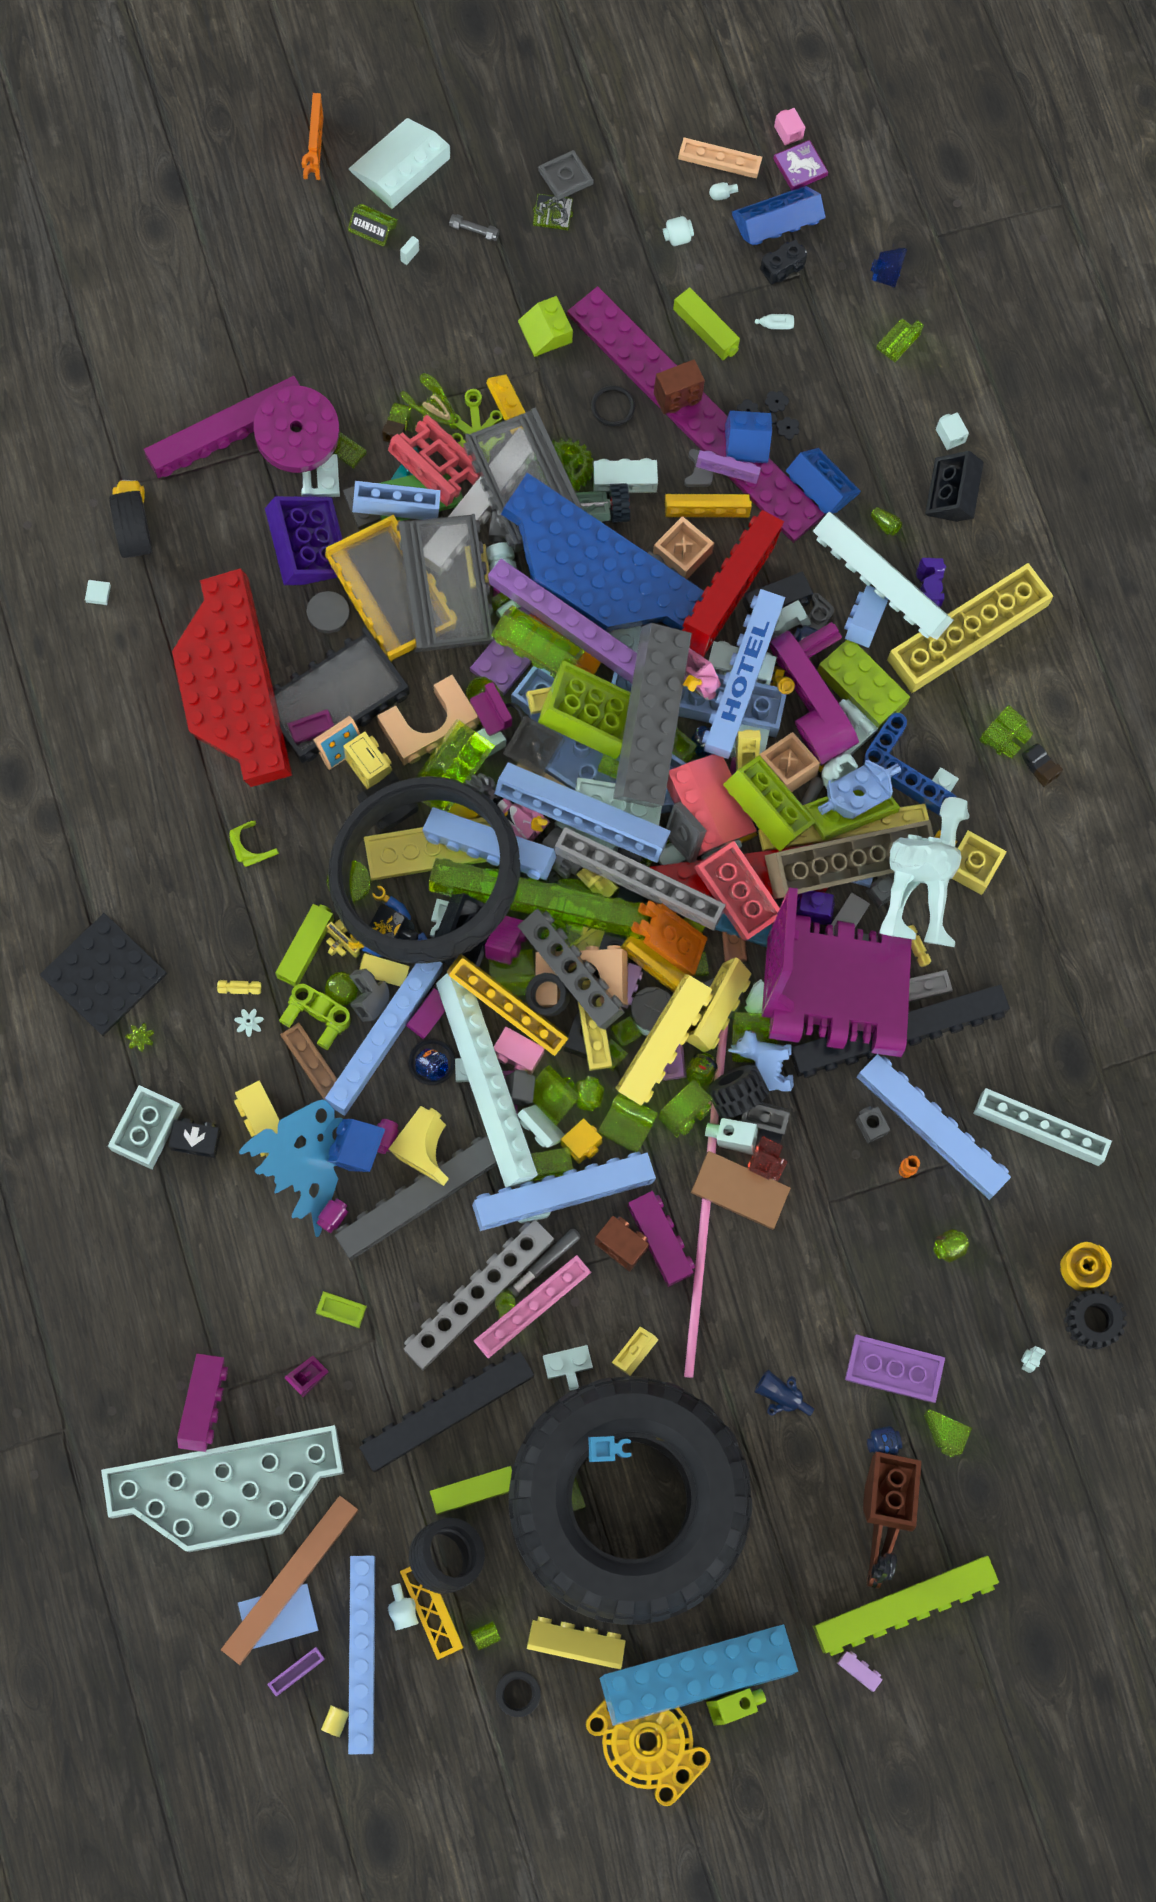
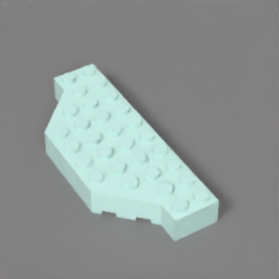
[101,1425,344,1552]

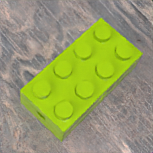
[817,640,910,731]

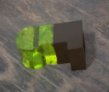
[382,402,411,443]

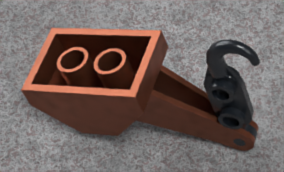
[863,1452,921,1589]

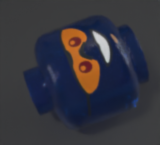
[415,1048,449,1081]

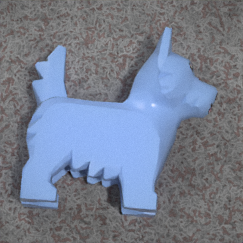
[728,1030,794,1091]

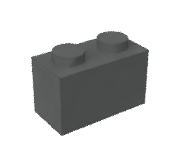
[741,1102,791,1134]

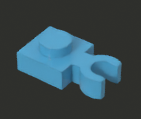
[588,1436,632,1462]

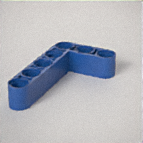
[862,713,957,816]

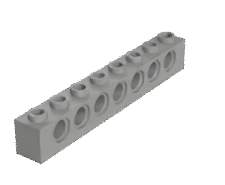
[555,827,726,930]
[404,1220,554,1371]

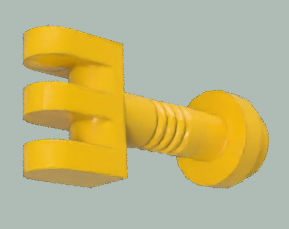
[770,666,795,694]

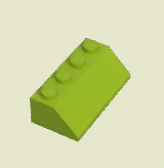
[723,755,816,851]

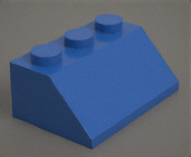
[786,448,861,514]

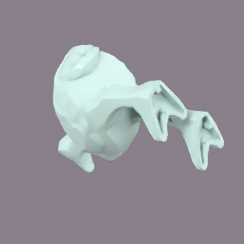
[880,797,970,947]

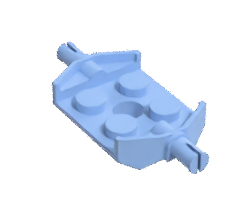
[818,760,901,819]

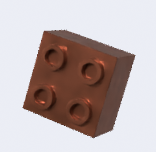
[653,359,705,415]
[594,1216,649,1272]

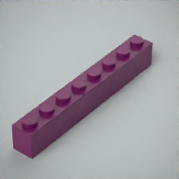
[144,376,300,478]

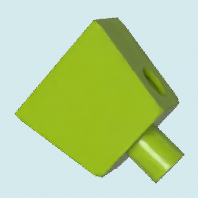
[706,1688,766,1726]

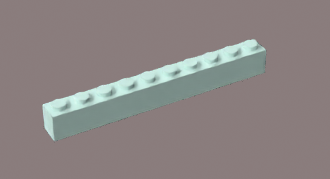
[436,973,538,1188]

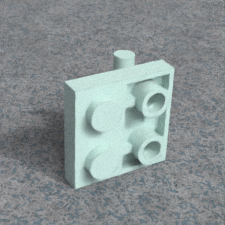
[839,699,878,755]

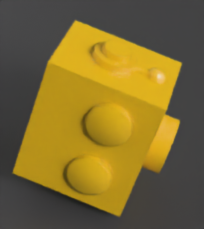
[561,1118,602,1164]

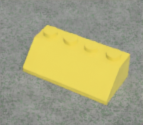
[686,957,751,1052]
[526,1616,626,1670]

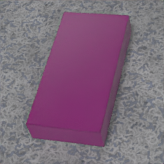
[287,709,334,745]

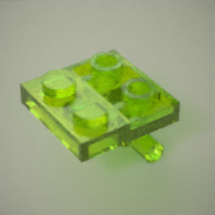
[489,949,535,995]
[598,1093,658,1152]

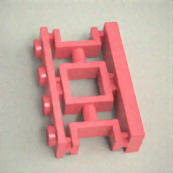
[388,415,480,507]

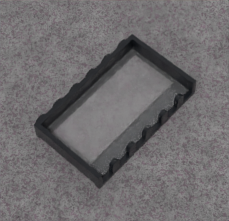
[273,627,410,763]

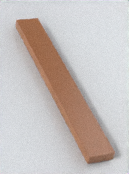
[221,1496,359,1665]

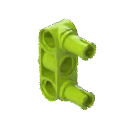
[279,984,351,1050]

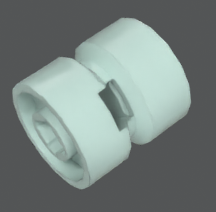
[486,542,517,571]

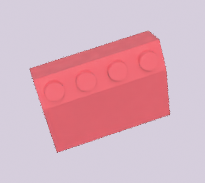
[667,754,757,856]

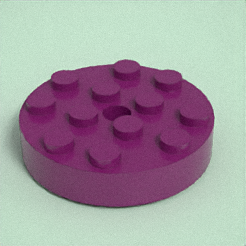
[254,386,339,473]

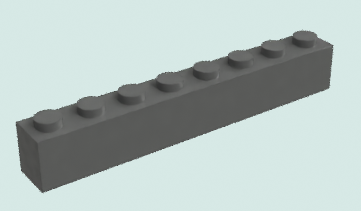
[335,1135,498,1261]

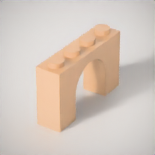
[377,675,479,765]
[536,945,628,1008]

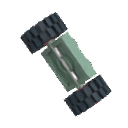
[576,483,630,523]

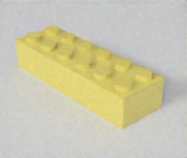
[616,974,713,1106]

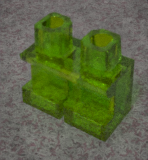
[979,704,1033,759]

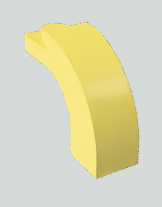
[736,730,761,771]

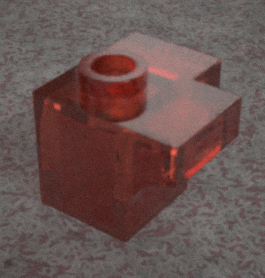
[747,1135,788,1182]

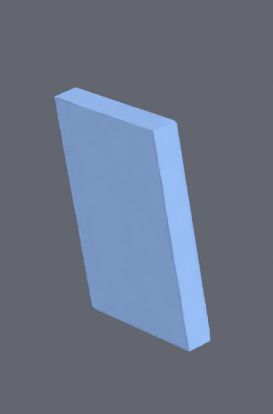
[238,1584,319,1649]

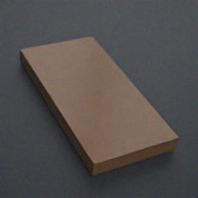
[690,1151,791,1230]

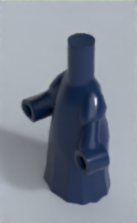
[754,1369,815,1416]

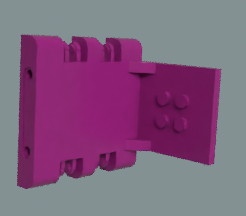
[761,887,912,1057]

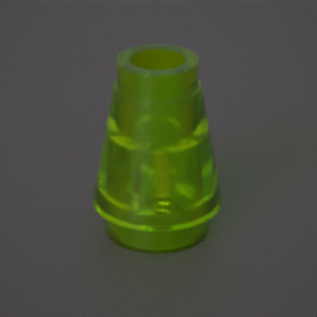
[871,507,902,536]

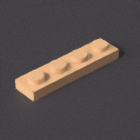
[678,138,762,179]

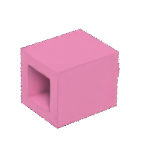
[774,108,805,146]

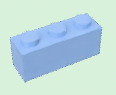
[844,585,889,648]

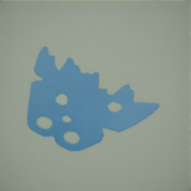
[239,1100,343,1237]

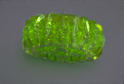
[537,437,594,491]

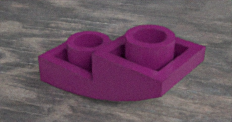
[406,988,445,1039]

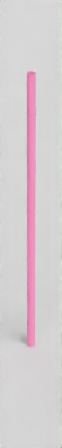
[684,1024,729,1378]

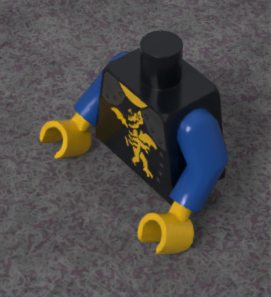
[348,886,418,957]

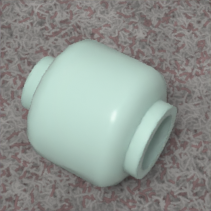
[663,216,694,246]

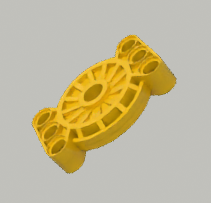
[586,1699,710,1806]

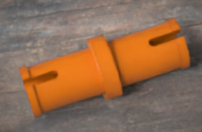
[899,1155,920,1178]

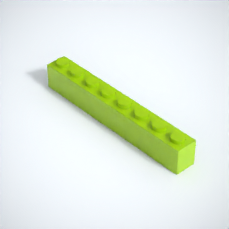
[813,1556,999,1656]

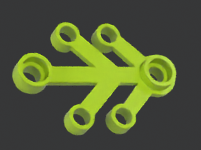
[448,389,505,463]

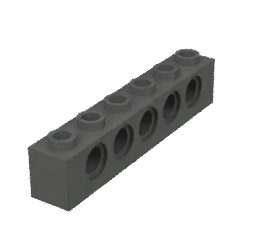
[518,909,625,1030]

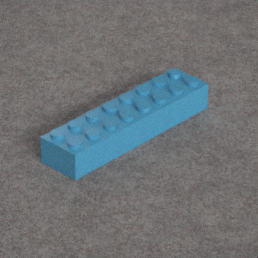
[600,1624,798,1726]

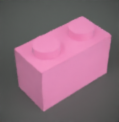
[494,1027,545,1075]

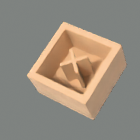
[653,516,714,579]
[759,732,820,792]

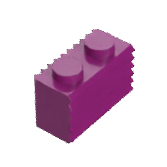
[485,916,527,965]

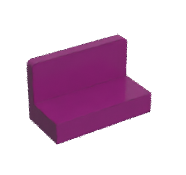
[470,682,512,736]

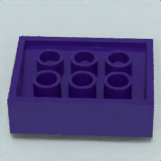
[265,496,343,585]

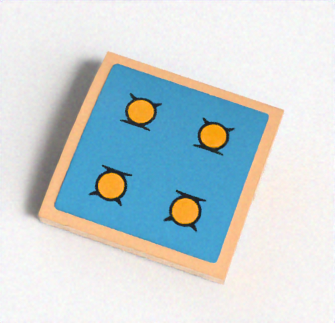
[313,716,360,770]

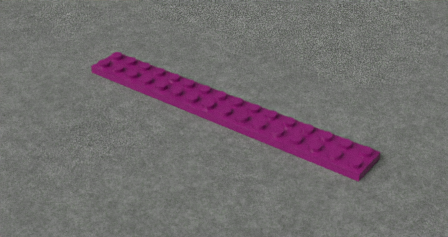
[567,286,825,543]

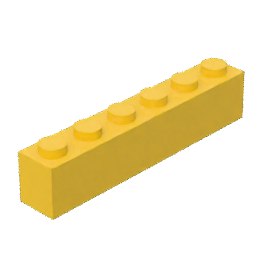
[447,954,568,1056]

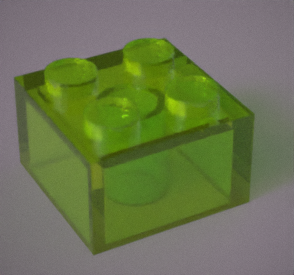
[658,1079,713,1137]

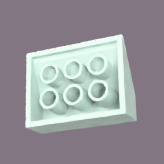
[349,118,450,209]

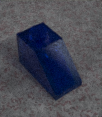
[870,248,907,287]

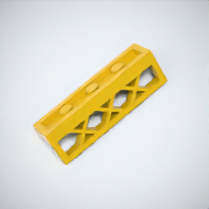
[665,494,752,517]
[621,932,685,993]
[400,1566,463,1660]

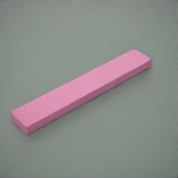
[474,1255,591,1359]

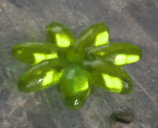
[125,1023,154,1052]

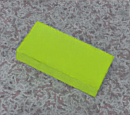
[316,1291,367,1328]

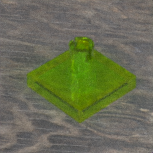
[533,1065,580,1125]

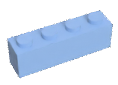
[352,481,441,520]

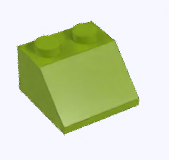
[518,296,573,357]

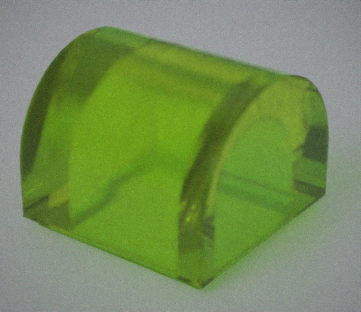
[608,1039,628,1071]

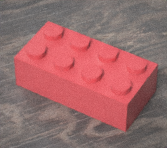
[694,841,780,940]

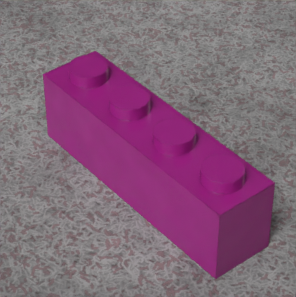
[627,1191,695,1287]
[177,1354,228,1452]

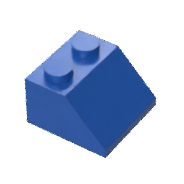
[725,411,772,463]
[328,1119,385,1172]

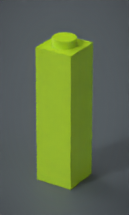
[673,287,740,360]
[275,904,334,987]
[430,1466,512,1515]

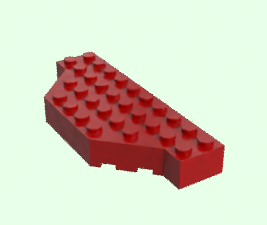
[172,568,292,787]

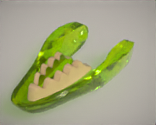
[400,373,457,425]

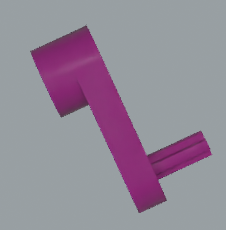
[769,622,859,766]

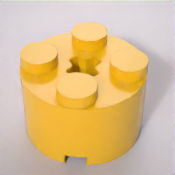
[1060,1242,1112,1291]

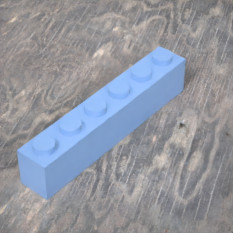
[422,807,556,880]

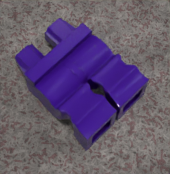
[916,558,946,607]

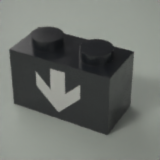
[169,1118,221,1158]

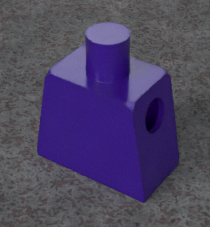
[796,891,835,925]

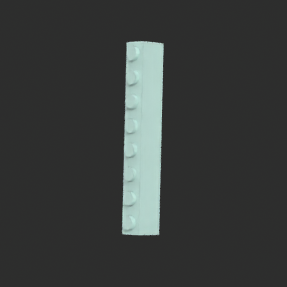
[813,512,953,640]

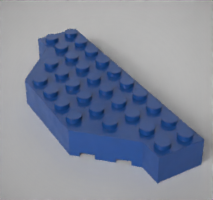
[501,473,704,632]

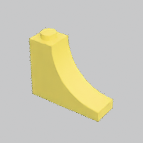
[389,1106,449,1186]

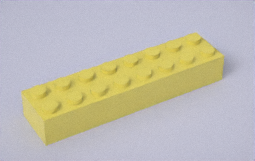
[887,563,1053,693]

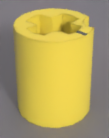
[321,1705,349,1738]

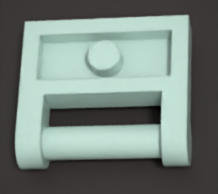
[301,454,340,497]

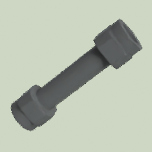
[449,214,500,241]

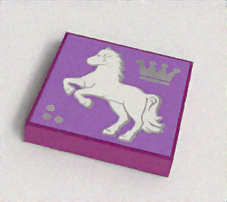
[773,140,828,191]

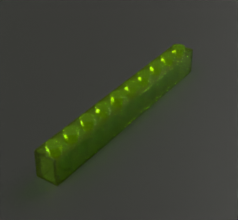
[429,858,650,940]

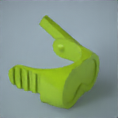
[229,821,279,867]

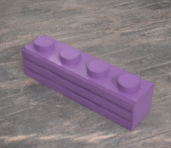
[267,1647,325,1696]

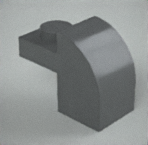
[349,969,389,1022]

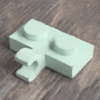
[543,1345,593,1391]

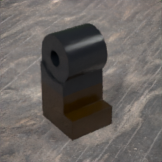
[1022,743,1063,787]

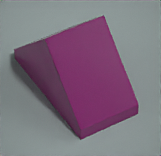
[285,1356,329,1397]

